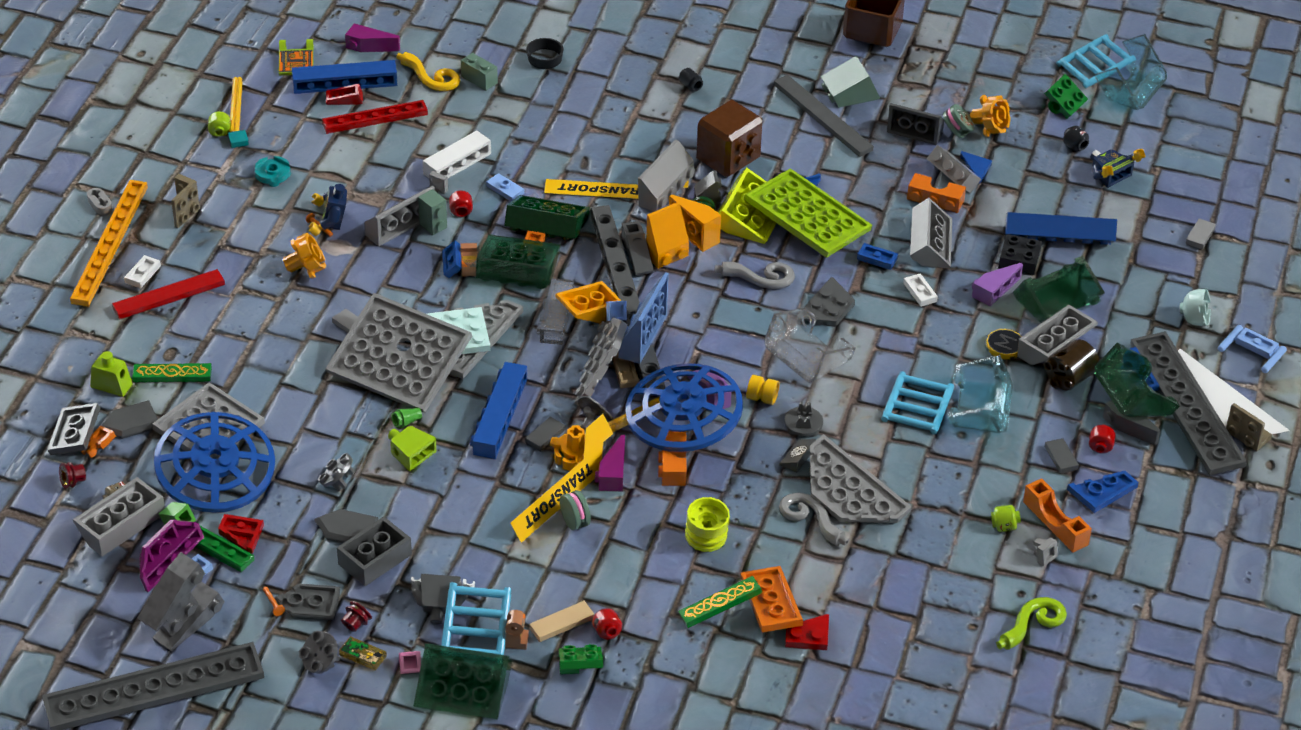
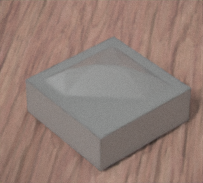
[429,171,448,194]

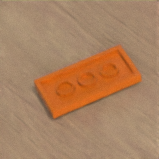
[741,566,803,633]

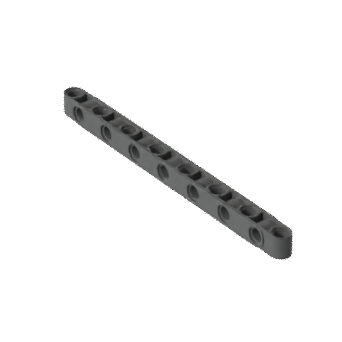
[591,205,665,398]

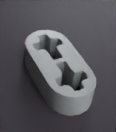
[87,188,112,215]

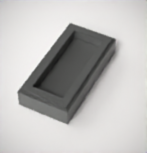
[525,417,565,452]
[1044,438,1079,474]

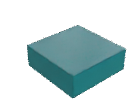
[228,130,249,148]

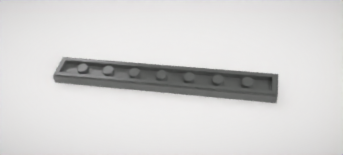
[774,74,874,157]

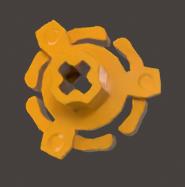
[970,95,1010,137]
[283,232,326,279]
[550,425,585,471]

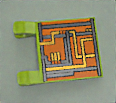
[279,39,314,76]

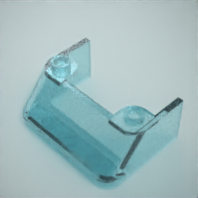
[1094,34,1167,110]

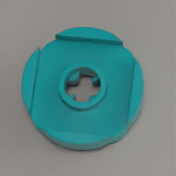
[255,156,291,187]

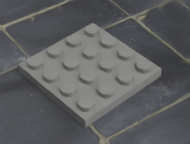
[152,382,265,459]

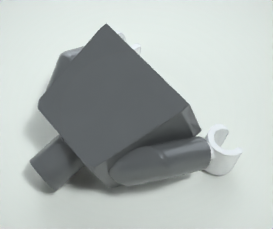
[411,574,475,624]

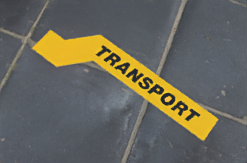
[544,179,689,199]
[510,414,613,543]

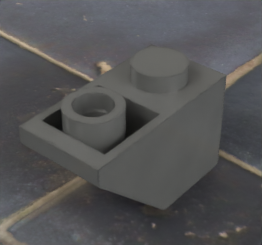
[694,170,722,210]

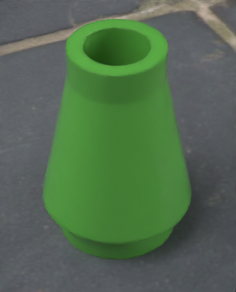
[391,408,422,428]

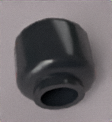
[1063,126,1089,152]

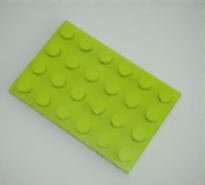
[744,168,872,258]

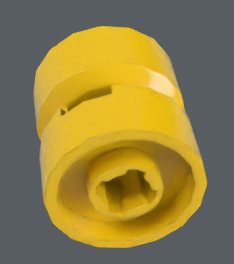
[746,374,780,405]

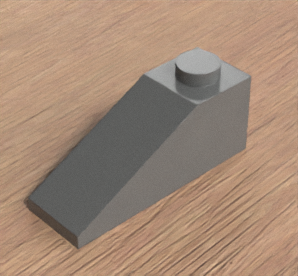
[1103,395,1161,446]

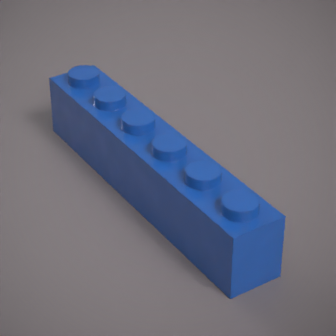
[292,60,398,94]
[1005,212,1117,245]
[470,362,527,459]

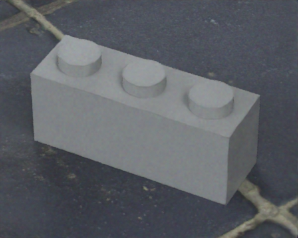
[927,145,981,193]

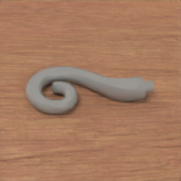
[714,262,795,289]
[779,493,849,546]

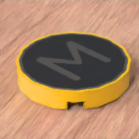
[986,329,1022,359]

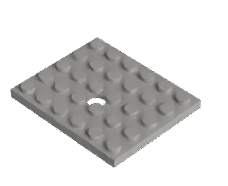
[325,293,472,413]

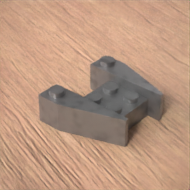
[138,552,225,651]

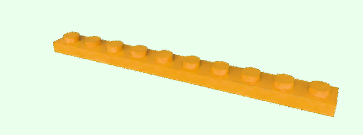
[70,180,148,307]

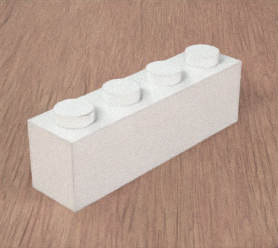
[423,131,491,178]

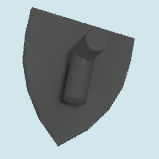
[578,396,613,430]

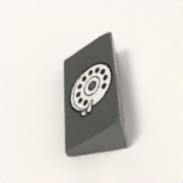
[779,439,816,473]

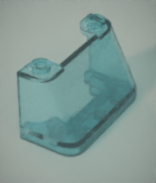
[947,355,1013,433]

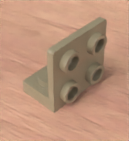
[171,174,200,228]
[1226,403,1272,452]

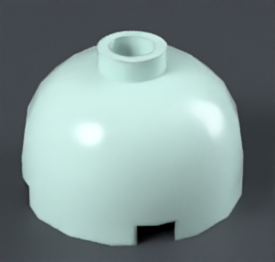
[1180,289,1211,326]

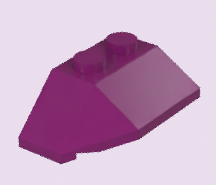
[139,519,204,592]

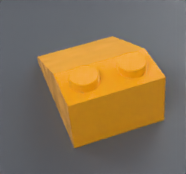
[669,195,721,252]
[646,202,689,269]
[555,281,621,323]

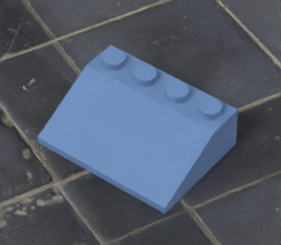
[618,272,669,364]

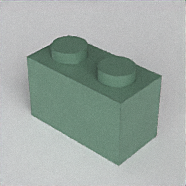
[461,52,498,91]
[418,189,447,235]

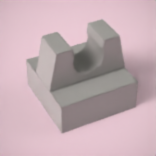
[1034,538,1058,566]

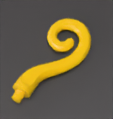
[396,52,460,91]

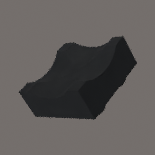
[998,234,1042,275]

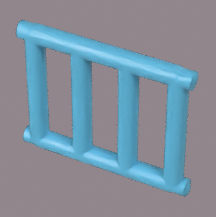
[1056,34,1136,88]
[881,371,954,434]
[440,582,511,662]

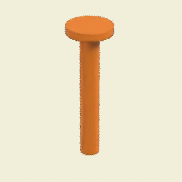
[306,213,333,237]
[263,587,285,616]

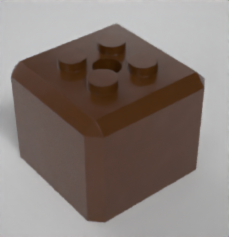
[843,0,905,48]
[696,99,762,177]

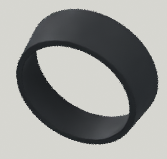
[526,38,564,69]

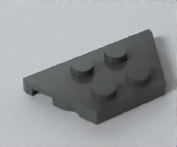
[795,277,855,327]

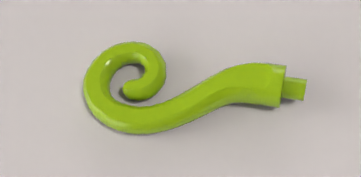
[996,597,1067,650]

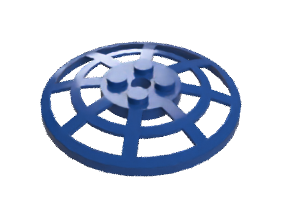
[626,363,743,452]
[154,412,275,513]

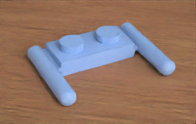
[1218,325,1287,373]

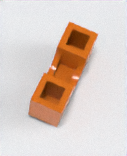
[907,173,966,213]
[658,431,687,486]

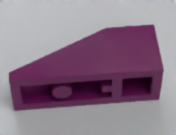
[345,23,400,52]
[595,435,625,492]

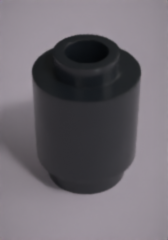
[679,68,703,91]

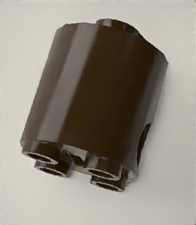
[1044,339,1100,391]

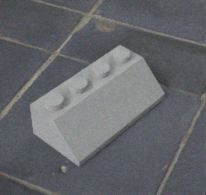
[638,139,695,212]
[364,186,435,246]
[910,198,952,268]
[1017,305,1098,365]
[73,477,165,557]

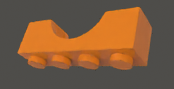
[1023,478,1092,553]

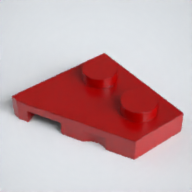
[218,514,264,554]
[785,614,829,650]

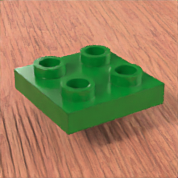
[1044,74,1088,119]
[558,644,603,675]

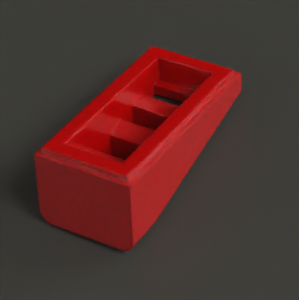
[326,84,363,105]

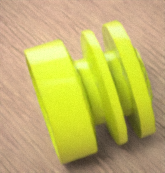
[685,497,730,552]

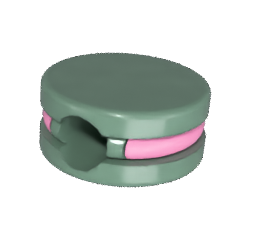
[943,104,974,138]
[560,490,591,530]

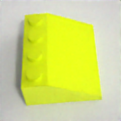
[718,167,777,244]

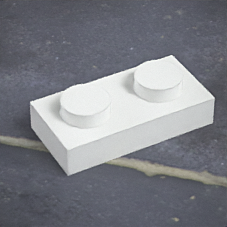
[124,255,161,288]
[903,273,938,307]

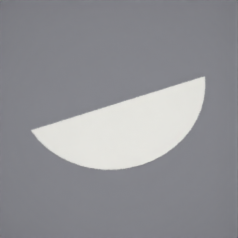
[1178,349,1290,434]

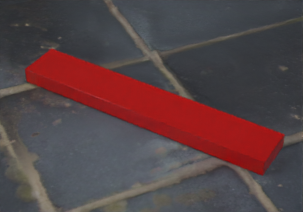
[322,100,428,134]
[112,269,225,320]

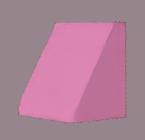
[399,651,422,674]

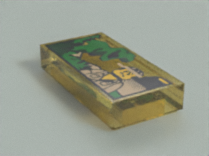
[339,636,387,671]

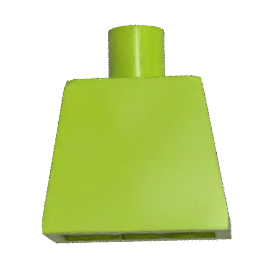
[90,351,133,397]
[388,426,437,471]

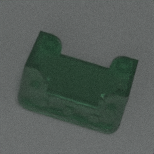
[1013,255,1105,323]
[1095,342,1180,417]

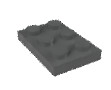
[47,403,101,455]

